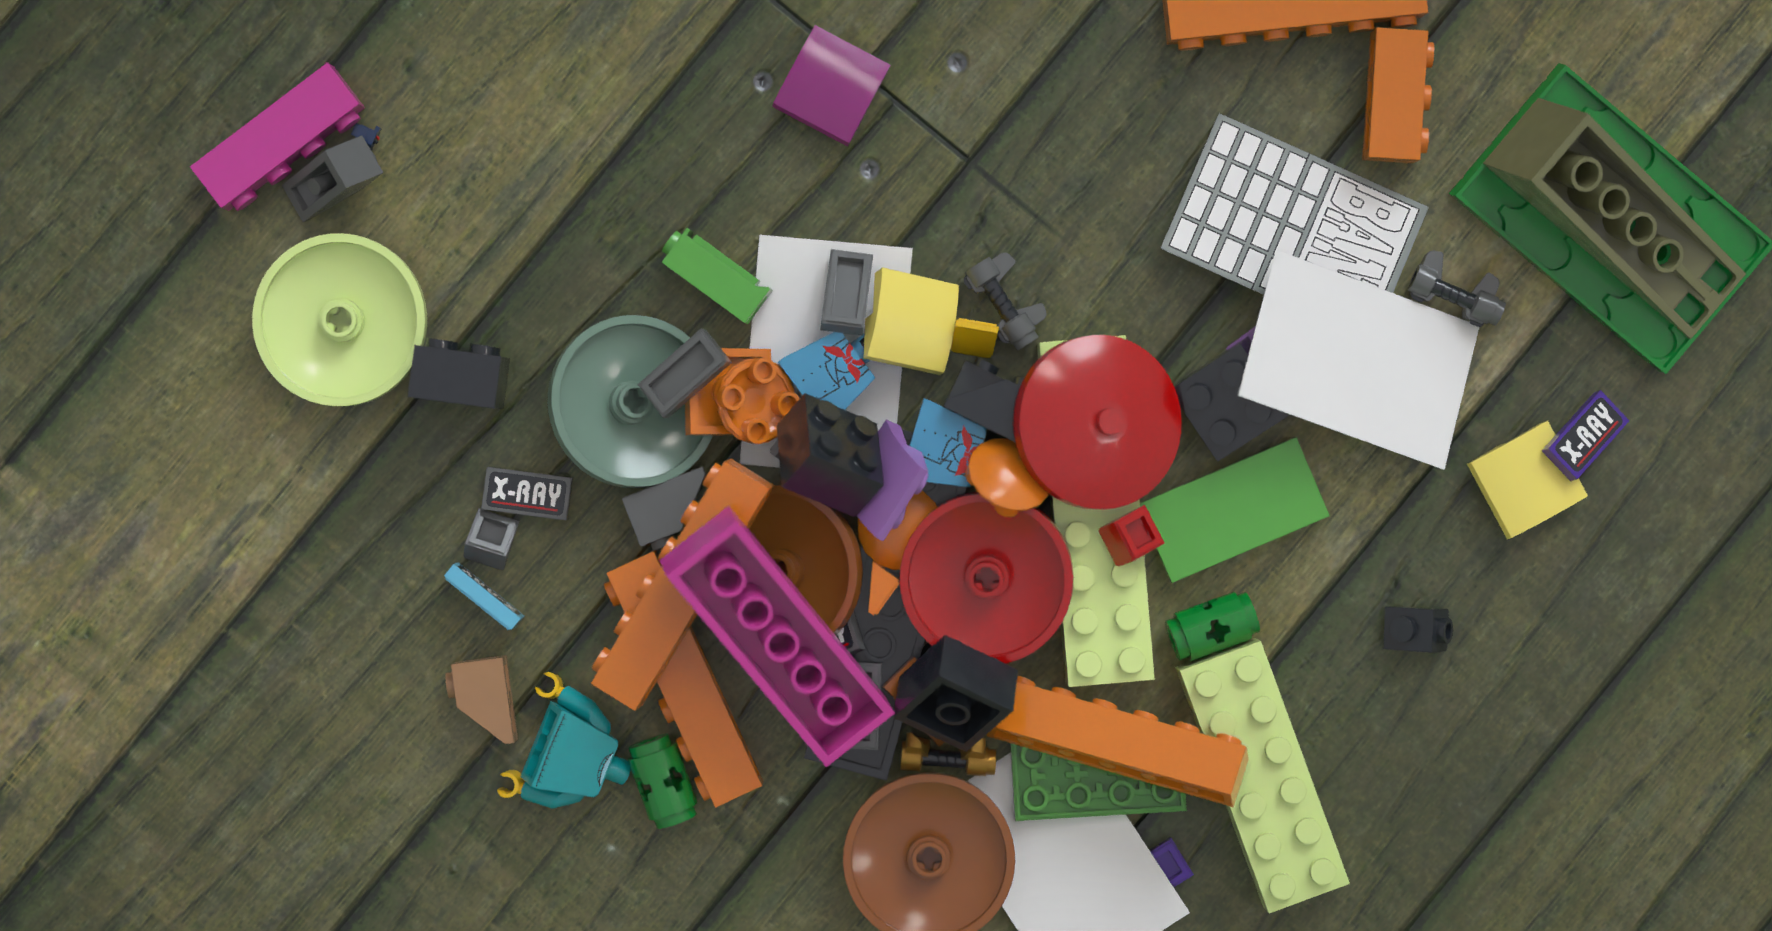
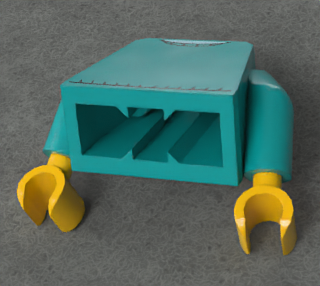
[497,672,631,809]

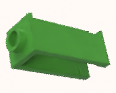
[662,228,773,325]

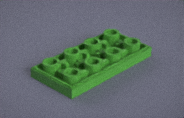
[1140,437,1330,583]
[1010,743,1187,821]

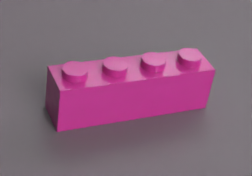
[190,62,365,211]

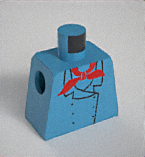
[778,332,875,410]
[909,399,987,487]

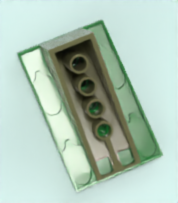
[1449,63,1772,374]

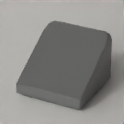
[464,508,519,570]

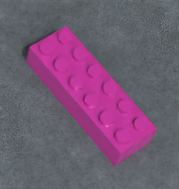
[659,506,895,767]

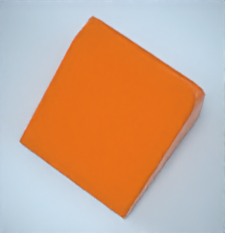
[868,561,899,616]

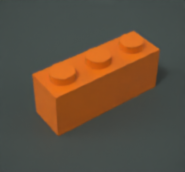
[1362,28,1434,163]

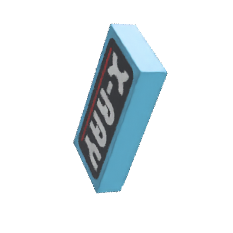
[444,562,524,630]

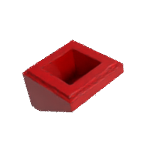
[1099,505,1165,567]

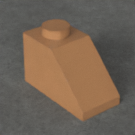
[445,655,518,744]

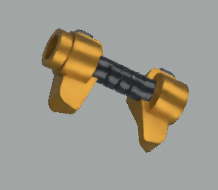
[900,733,997,776]

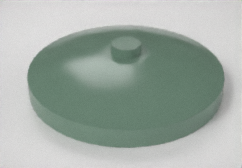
[548,315,713,488]

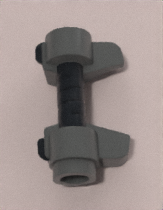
[1408,250,1506,327]
[964,253,1047,351]

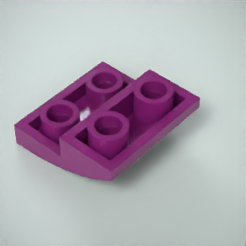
[772,25,891,147]

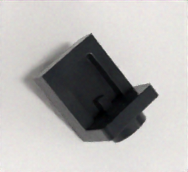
[1383,606,1453,653]

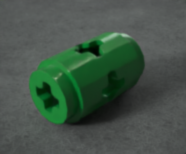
[1165,592,1260,661]
[628,733,697,829]

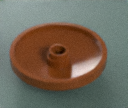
[749,485,863,636]
[843,772,1015,931]

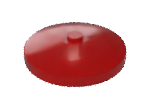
[1013,335,1182,509]
[900,492,1074,663]

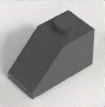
[282,136,383,222]
[622,467,707,551]

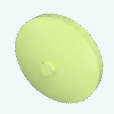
[252,233,427,406]

